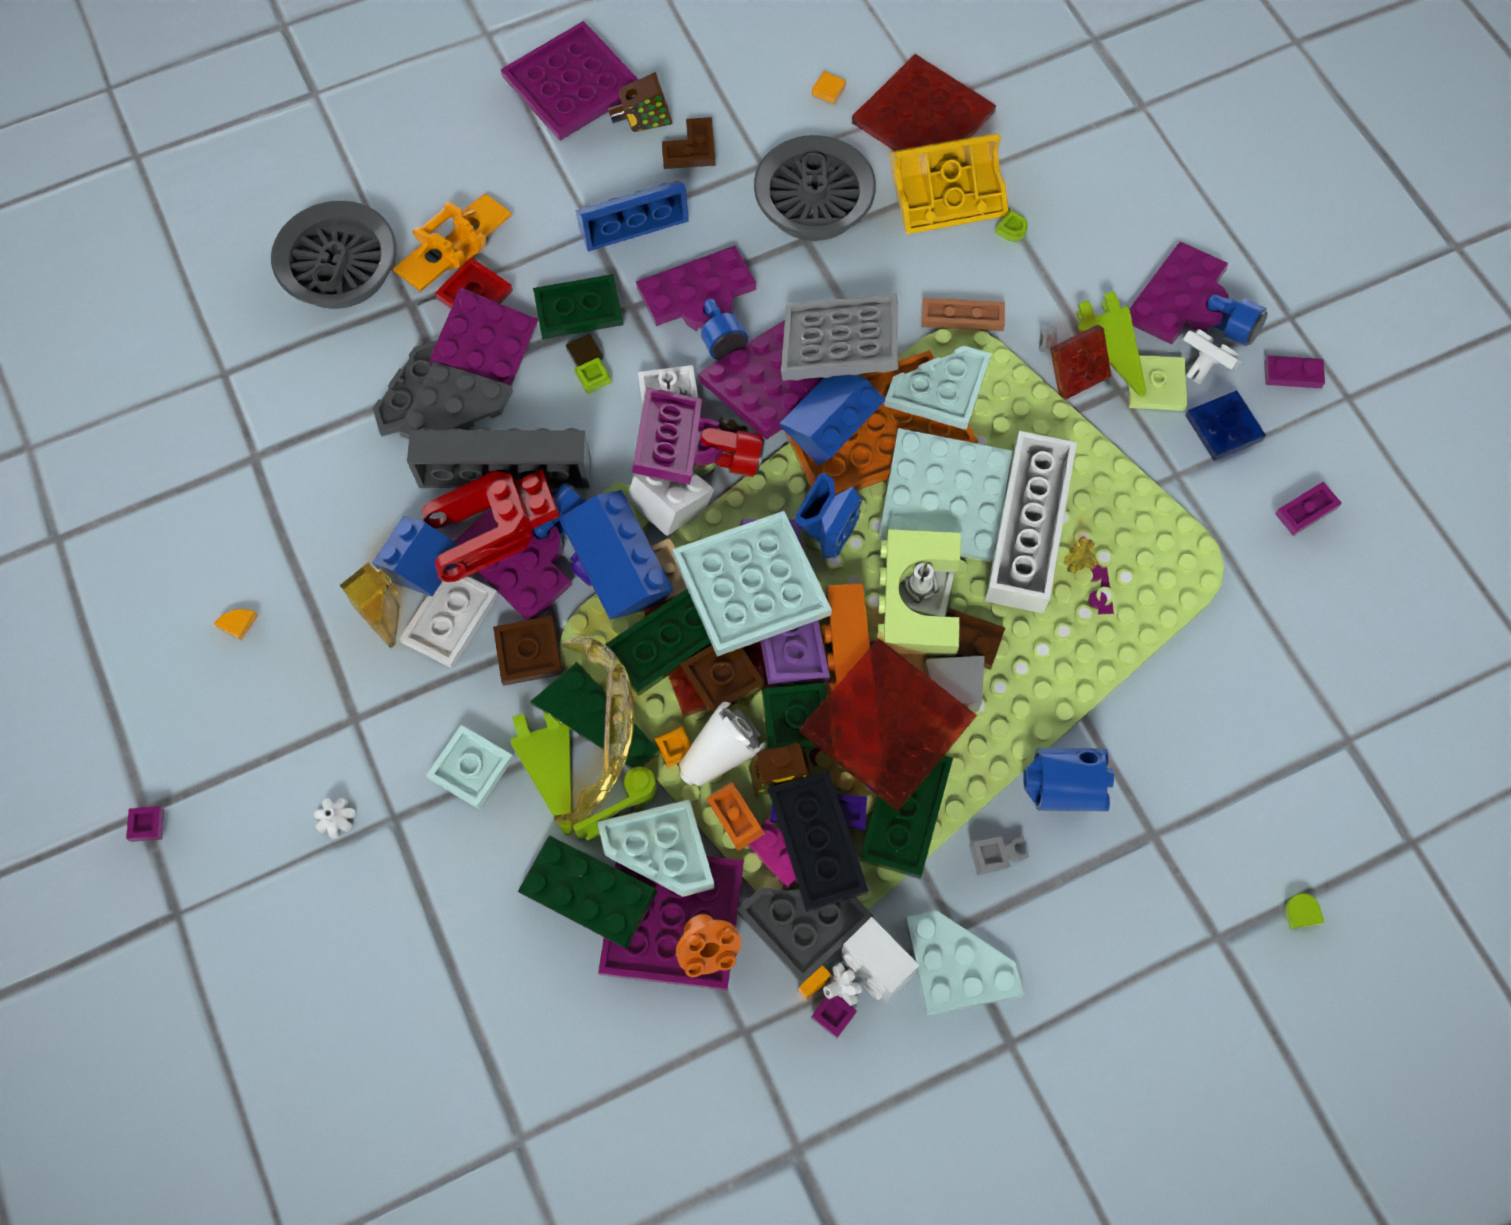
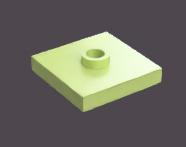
[1128,355,1187,411]

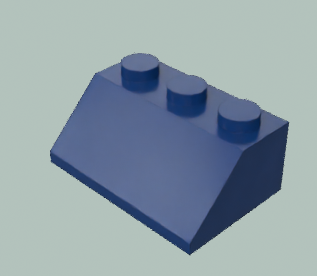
[778,375,886,466]

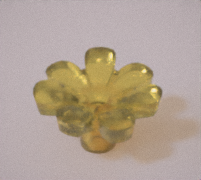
[1063,536,1098,574]

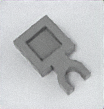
[969,836,1029,875]

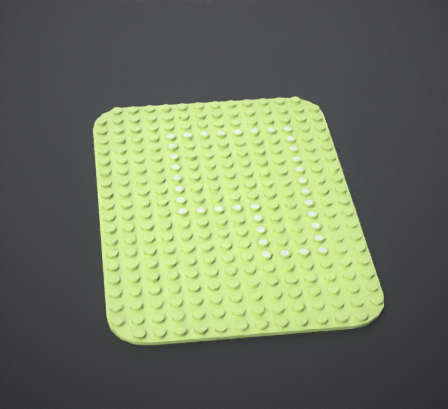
[559,328,1224,911]

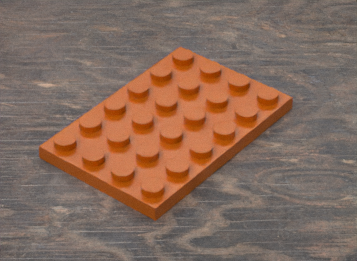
[784,350,978,496]

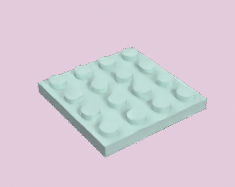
[878,428,1012,563]
[673,511,832,656]

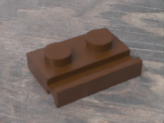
[945,608,1005,670]

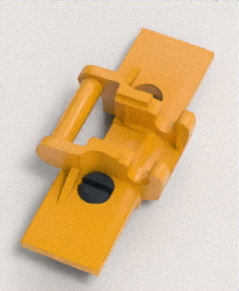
[393,193,512,292]

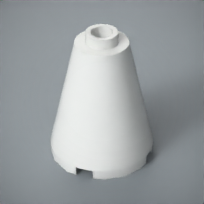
[679,702,766,786]

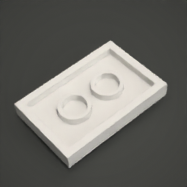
[400,568,499,669]

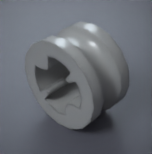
[1039,327,1057,352]

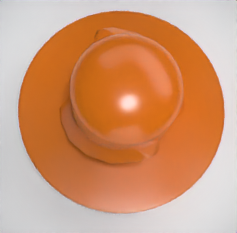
[676,914,741,977]

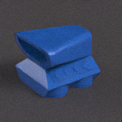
[795,473,863,559]

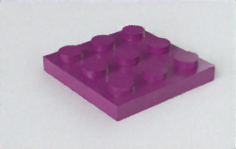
[430,288,538,387]

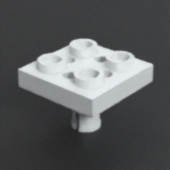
[1183,329,1241,385]
[638,365,701,418]
[899,563,955,617]

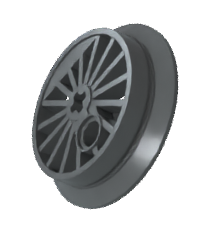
[754,135,876,241]
[271,201,396,309]

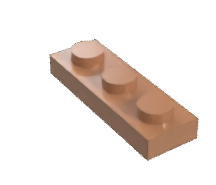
[921,298,1005,331]

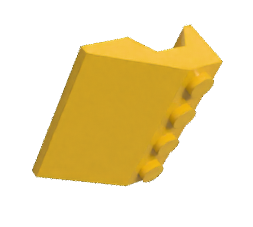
[889,134,1009,234]

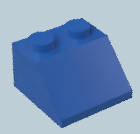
[372,516,459,597]

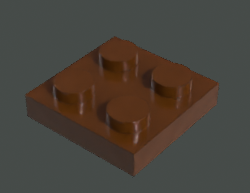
[493,616,562,686]
[680,645,765,716]

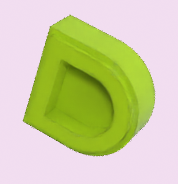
[995,210,1028,242]
[1285,894,1325,930]

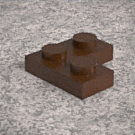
[662,117,716,169]

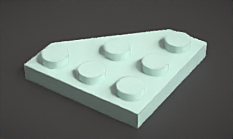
[884,346,991,430]
[597,800,714,897]
[905,911,1024,1015]

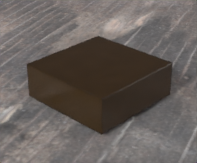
[565,333,603,367]

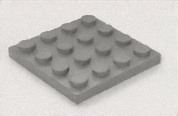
[781,293,898,381]

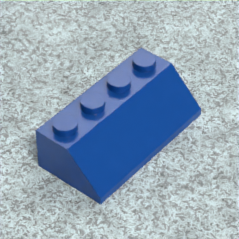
[575,180,689,252]
[559,490,673,620]

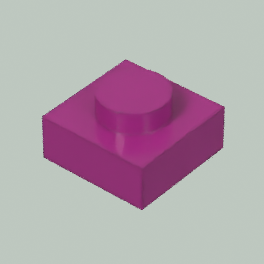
[126,806,165,842]
[811,995,857,1039]

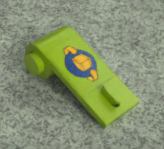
[573,766,658,841]

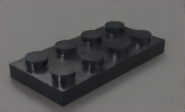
[768,770,869,912]

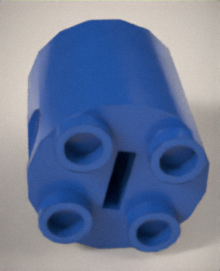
[1023,748,1114,812]

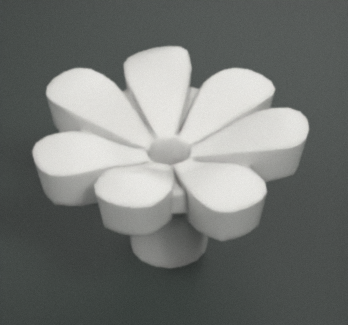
[314,798,356,839]
[823,963,862,1006]

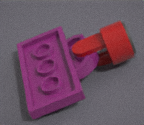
[631,387,765,485]

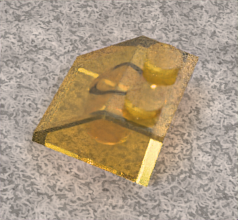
[339,563,400,648]

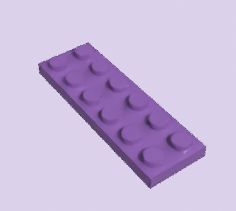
[739,519,830,685]

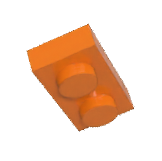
[706,782,765,851]

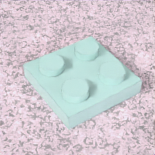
[426,725,514,809]

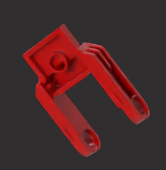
[421,469,560,582]

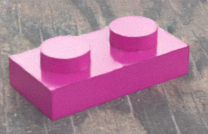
[747,819,796,889]

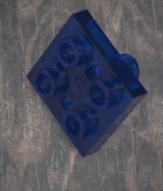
[1185,390,1266,461]

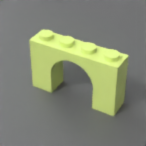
[877,529,961,657]

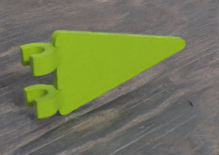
[1076,291,1147,397]
[510,711,572,835]

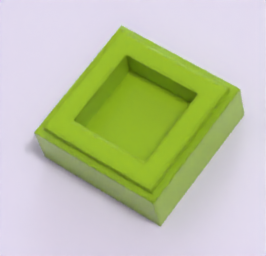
[574,357,612,394]

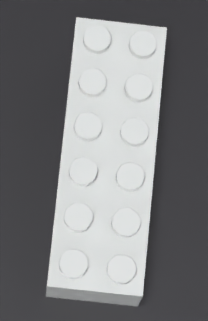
[985,431,1077,614]

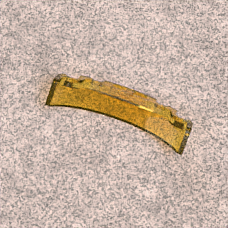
[554,635,634,827]

